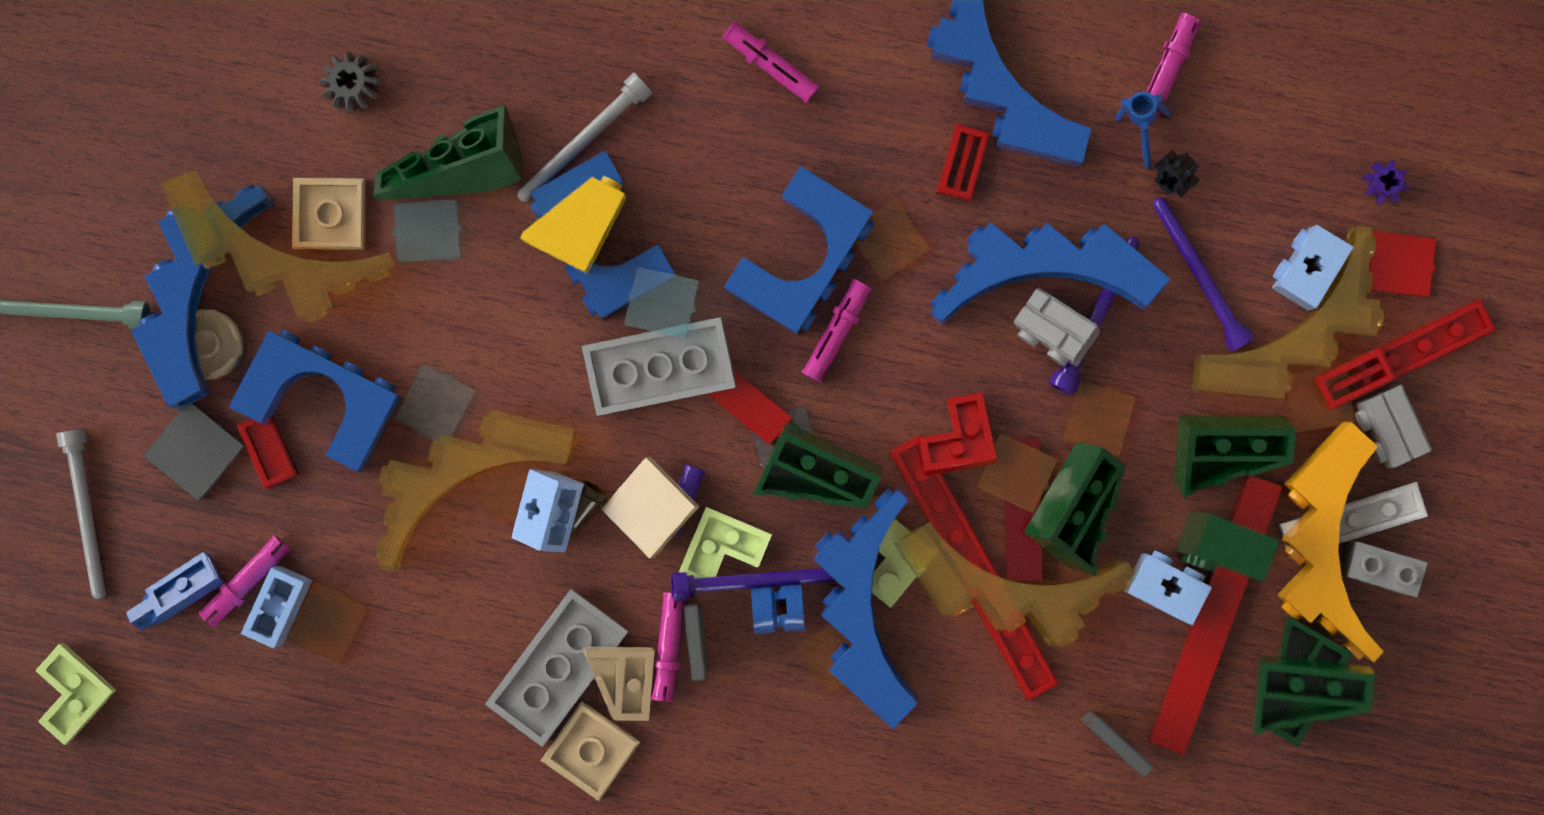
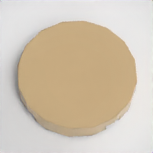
[195,309,244,380]

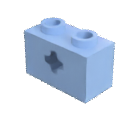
[1272,225,1353,310]
[511,469,584,552]
[1123,550,1212,626]
[241,566,313,649]

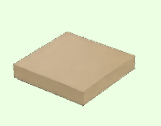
[292,178,366,250]
[602,457,699,559]
[541,700,641,801]

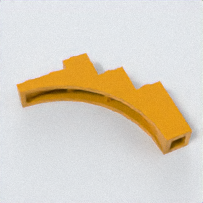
[1277,422,1384,662]

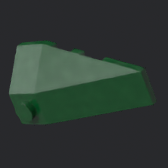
[374,105,523,201]

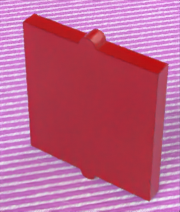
[1366,231,1436,297]

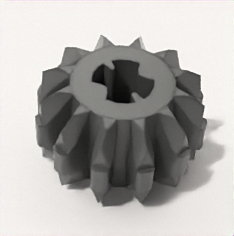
[319,51,381,113]

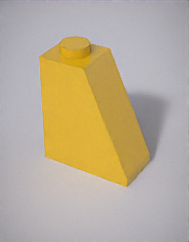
[520,176,627,274]

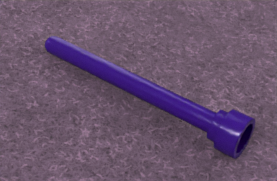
[1153,197,1256,352]
[1048,237,1140,396]
[671,568,836,602]

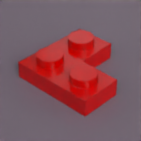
[919,393,997,476]

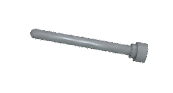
[517,72,653,202]
[56,429,106,599]

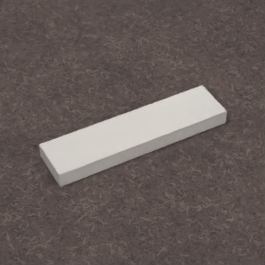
[1279,482,1428,558]

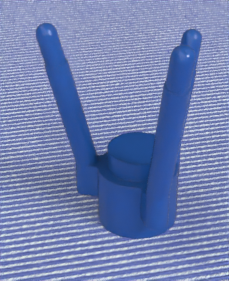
[1115,92,1173,169]

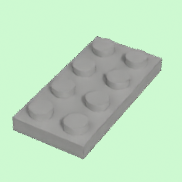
[582,317,737,416]
[485,588,629,747]

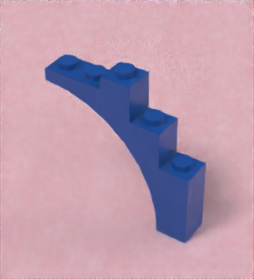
[926,0,1091,167]
[131,185,275,410]
[930,222,1170,326]
[814,486,918,729]

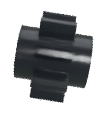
[1154,150,1200,197]

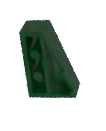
[1173,416,1297,497]
[753,422,882,509]
[1024,442,1126,576]
[1174,511,1280,582]
[1270,616,1353,747]
[1252,655,1375,735]

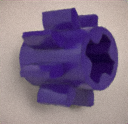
[1362,160,1409,205]

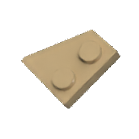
[583,646,655,721]

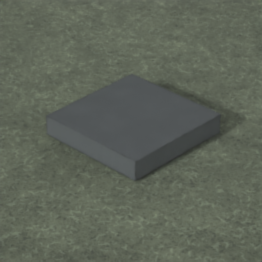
[144,403,246,501]
[684,602,709,681]
[1081,711,1153,778]

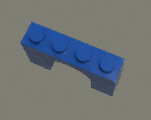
[529,151,677,320]
[724,166,875,335]
[229,329,402,473]

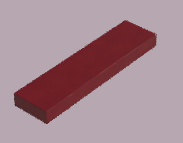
[1003,438,1043,581]

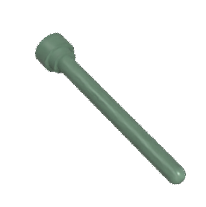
[0,300,151,329]

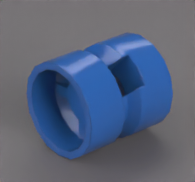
[751,584,805,635]

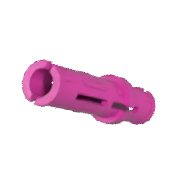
[1147,13,1202,120]
[721,21,820,103]
[801,279,873,383]
[198,535,291,628]
[651,592,684,702]

